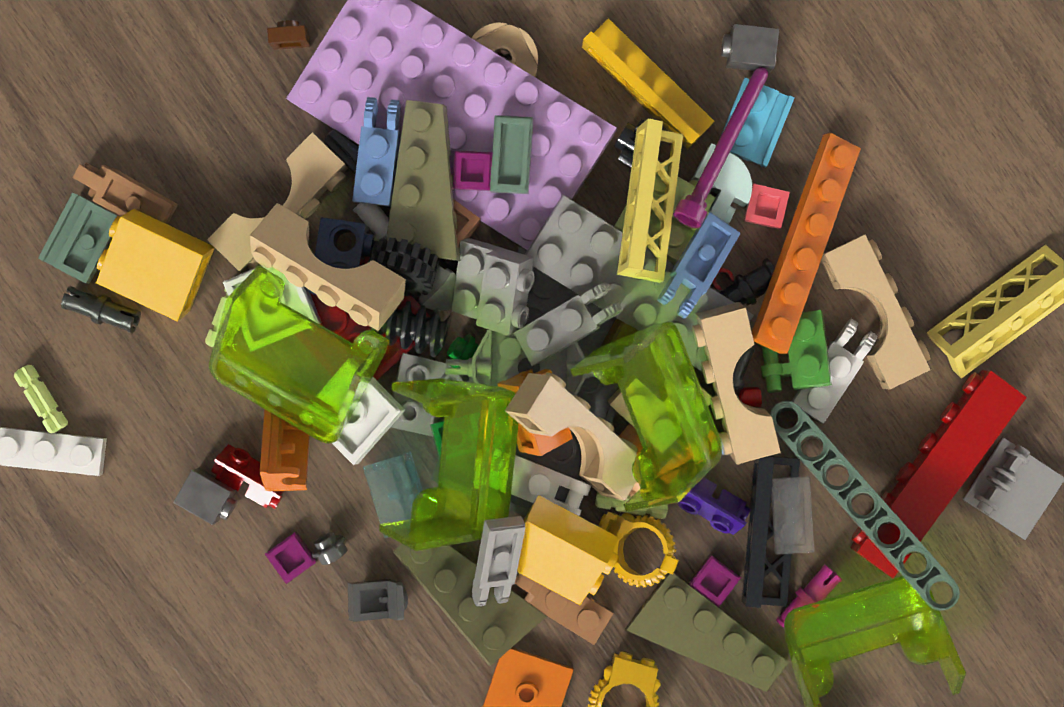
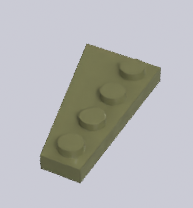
[386,100,461,261]
[393,527,547,666]
[625,573,789,692]

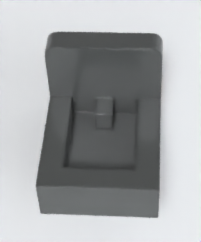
[347,579,408,622]

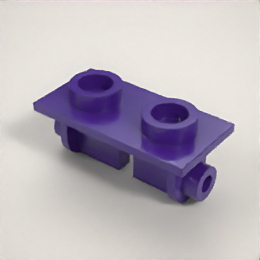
[670,471,751,535]

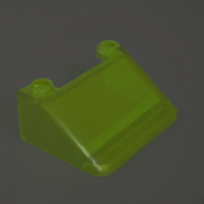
[209,265,390,443]

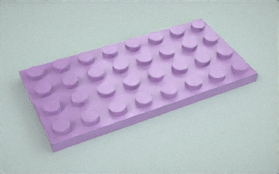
[286,0,617,250]

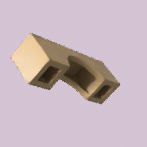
[207,132,348,273]
[250,203,406,331]
[821,234,930,389]
[692,302,781,464]
[505,373,647,501]

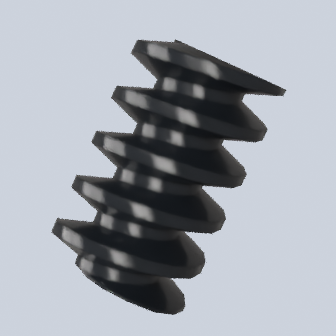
[369,300,452,357]

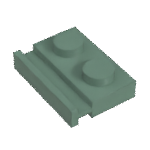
[38,192,117,284]

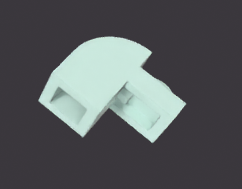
[692,143,752,224]

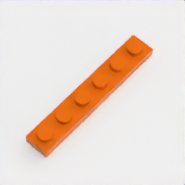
[752,133,861,354]

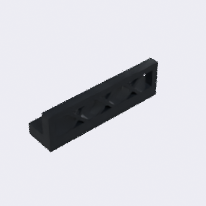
[741,456,800,608]

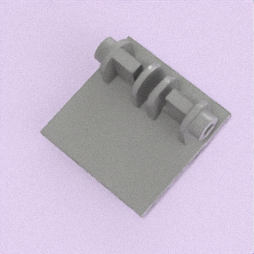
[391,353,469,437]
[963,438,1064,540]

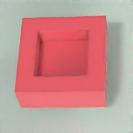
[743,184,790,229]

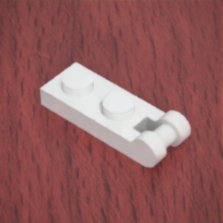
[480,447,591,516]

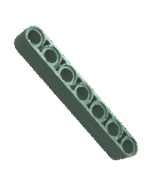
[770,401,960,611]

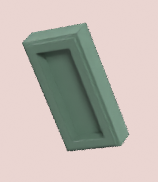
[490,115,533,194]

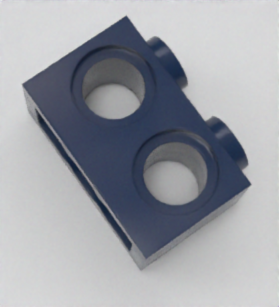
[309,217,374,296]

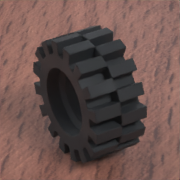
[368,237,439,297]

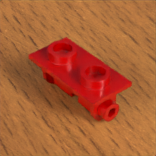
[211,444,285,509]

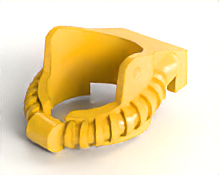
[599,512,679,588]
[588,651,661,707]

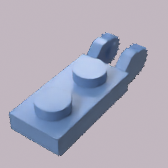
[352,97,401,207]
[657,212,740,319]

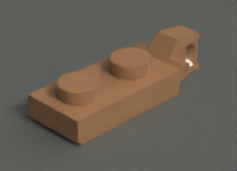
[73,163,178,224]
[515,573,614,645]

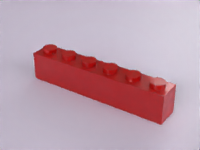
[850,370,1027,578]

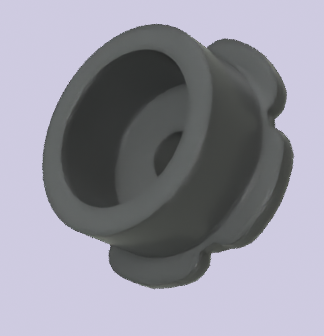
[312,532,348,565]

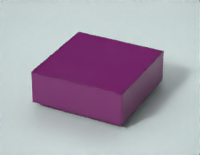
[453,151,493,191]
[265,531,317,584]
[688,554,741,607]

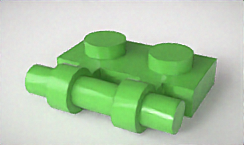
[758,310,832,393]

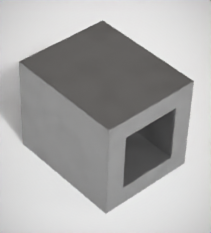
[721,24,779,73]
[173,468,237,525]

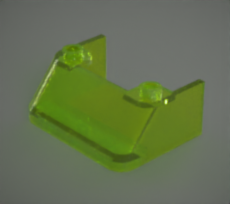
[570,321,722,512]
[379,378,519,551]
[784,576,966,707]

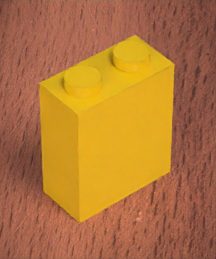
[96,209,215,322]
[517,495,619,605]

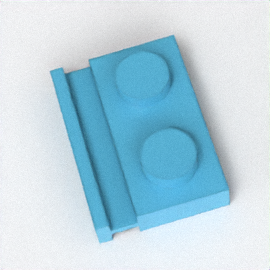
[719,78,795,168]

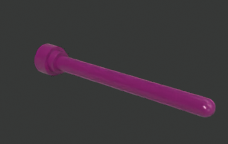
[673,67,768,228]

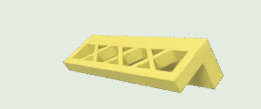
[617,118,683,283]
[927,244,1064,379]

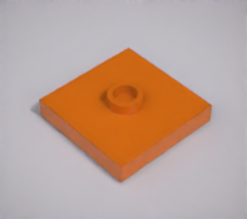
[482,647,574,707]

